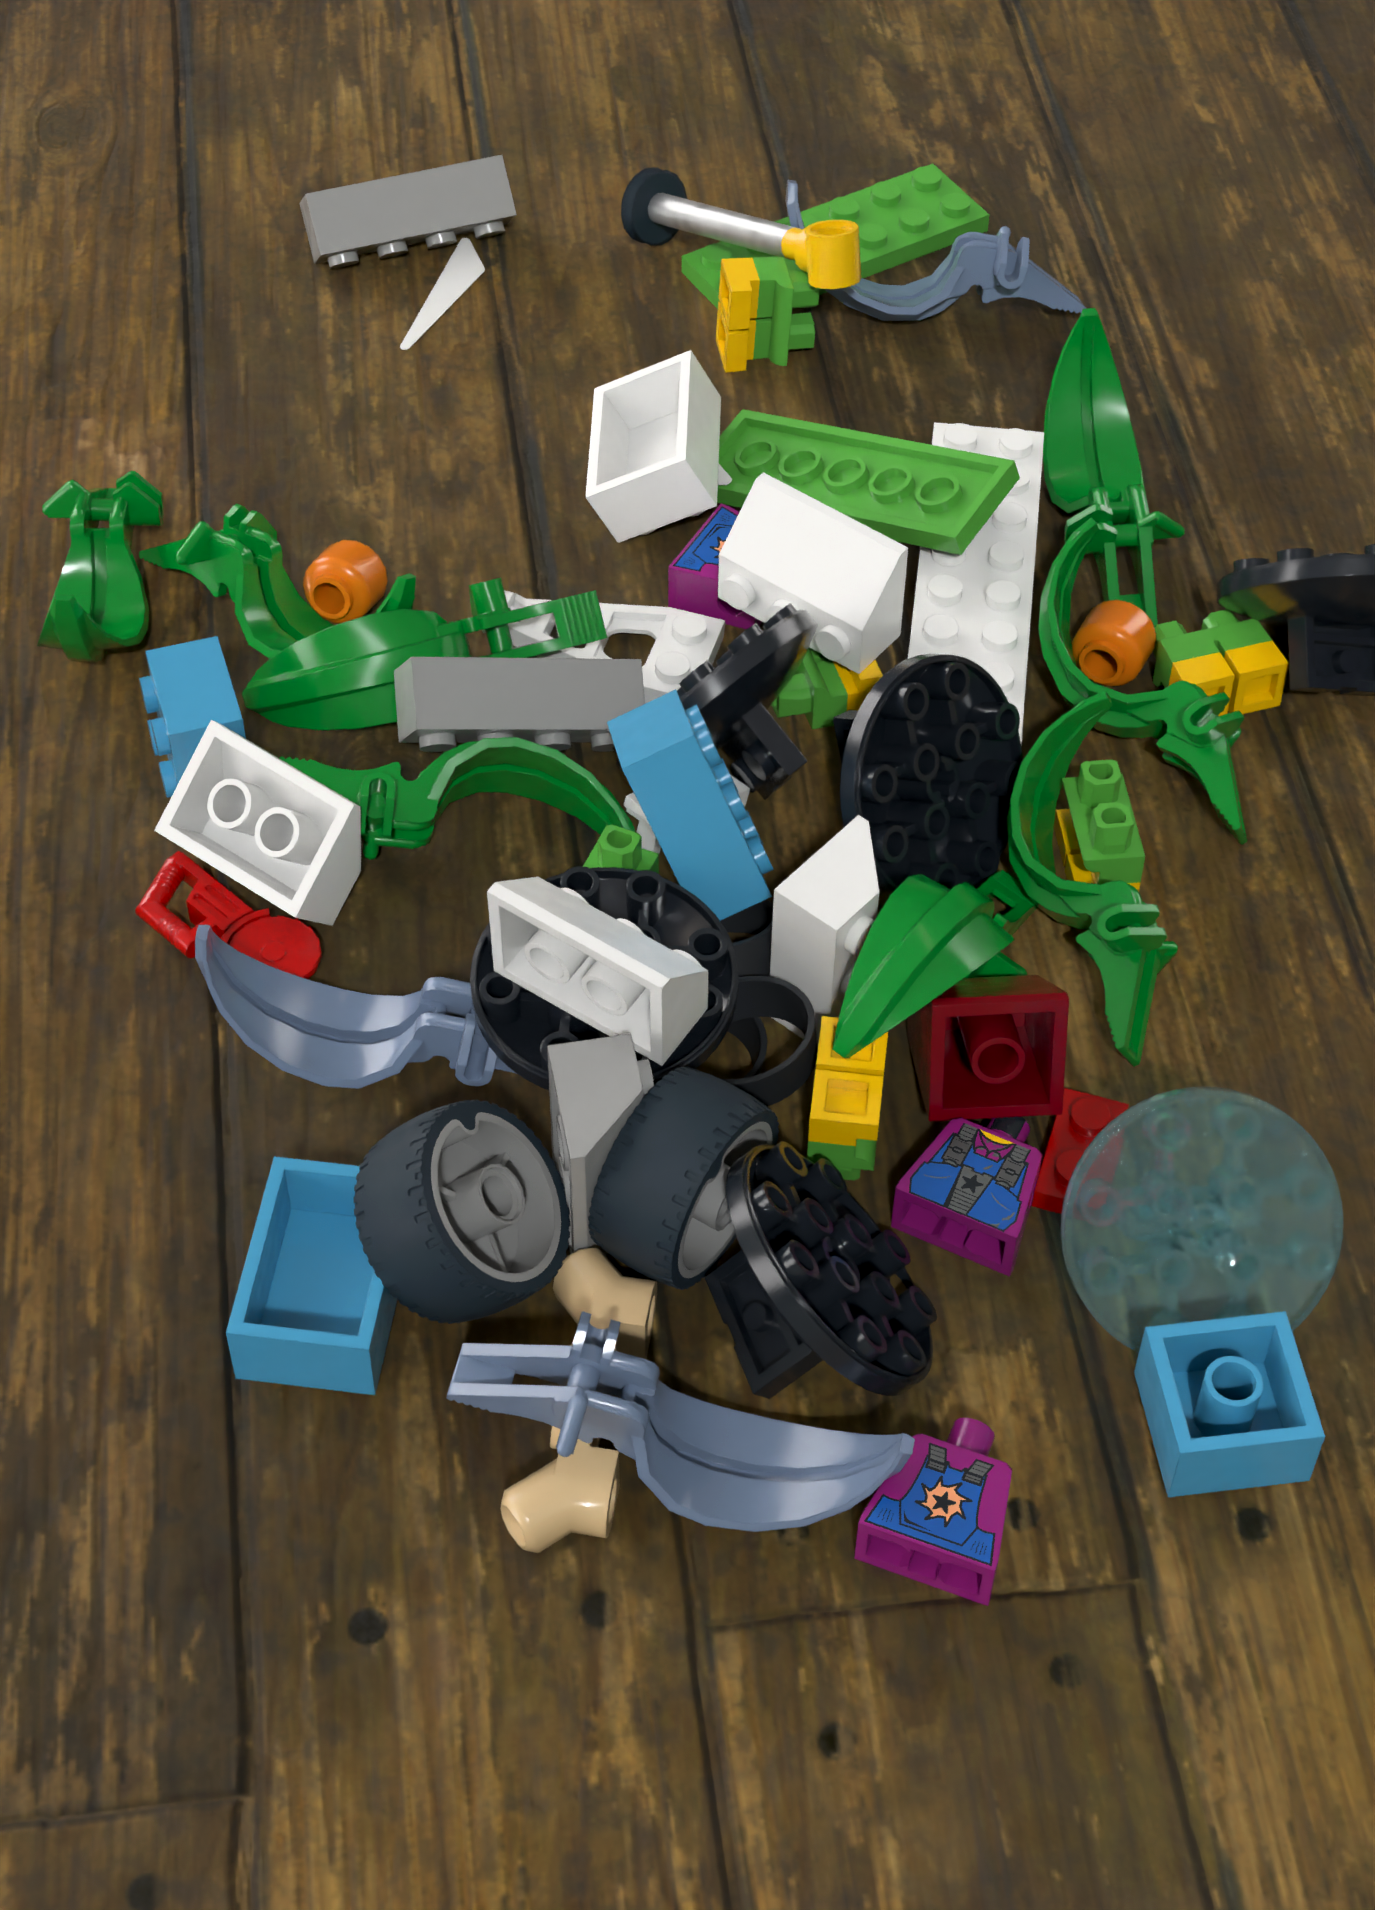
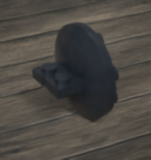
[1217,544,1375,696]
[613,603,818,800]
[833,654,1022,896]
[470,866,738,1090]
[705,1141,937,1399]

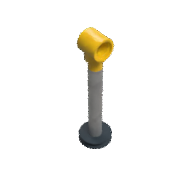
[621,167,861,289]

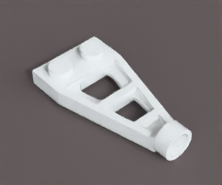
[482,590,725,704]

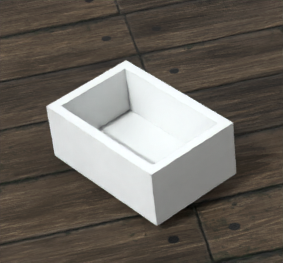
[586,350,721,543]

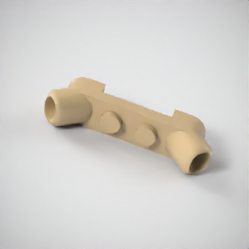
[500,1248,657,1553]

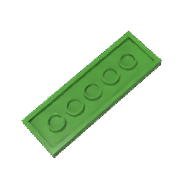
[682,164,990,309]
[717,409,1020,555]

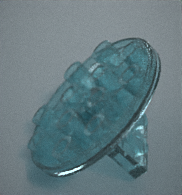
[1061,1087,1343,1353]

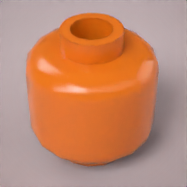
[303,540,388,624]
[1072,600,1156,687]

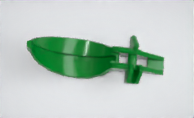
[1043,308,1185,628]
[37,470,164,662]
[139,503,416,658]
[1038,517,1247,845]
[242,578,607,730]
[1007,690,1178,1066]
[276,737,635,860]
[832,870,1038,1058]

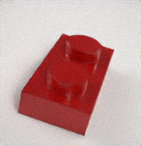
[1032,1088,1129,1223]

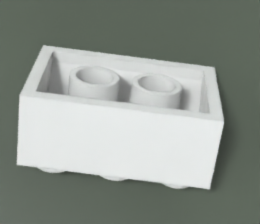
[718,472,908,674]
[154,720,361,926]
[770,815,879,1049]
[487,877,708,1066]

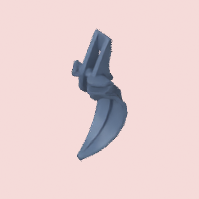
[785,180,1086,321]
[195,925,517,1089]
[446,1311,915,1532]

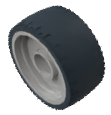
[588,1067,779,1290]
[353,1100,570,1324]

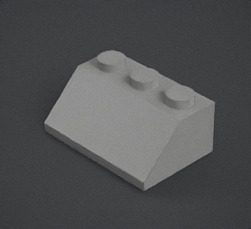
[547,1034,654,1255]

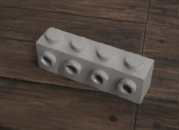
[299,155,517,269]
[394,657,645,752]

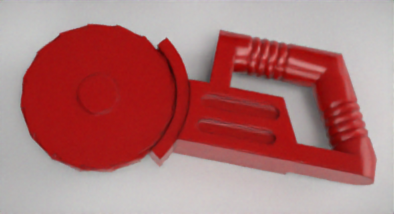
[135,851,322,979]

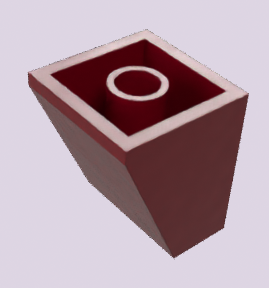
[907,975,1069,1121]

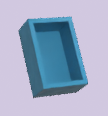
[607,689,774,921]
[226,1156,397,1395]

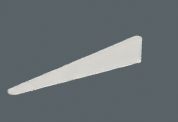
[400,238,485,350]

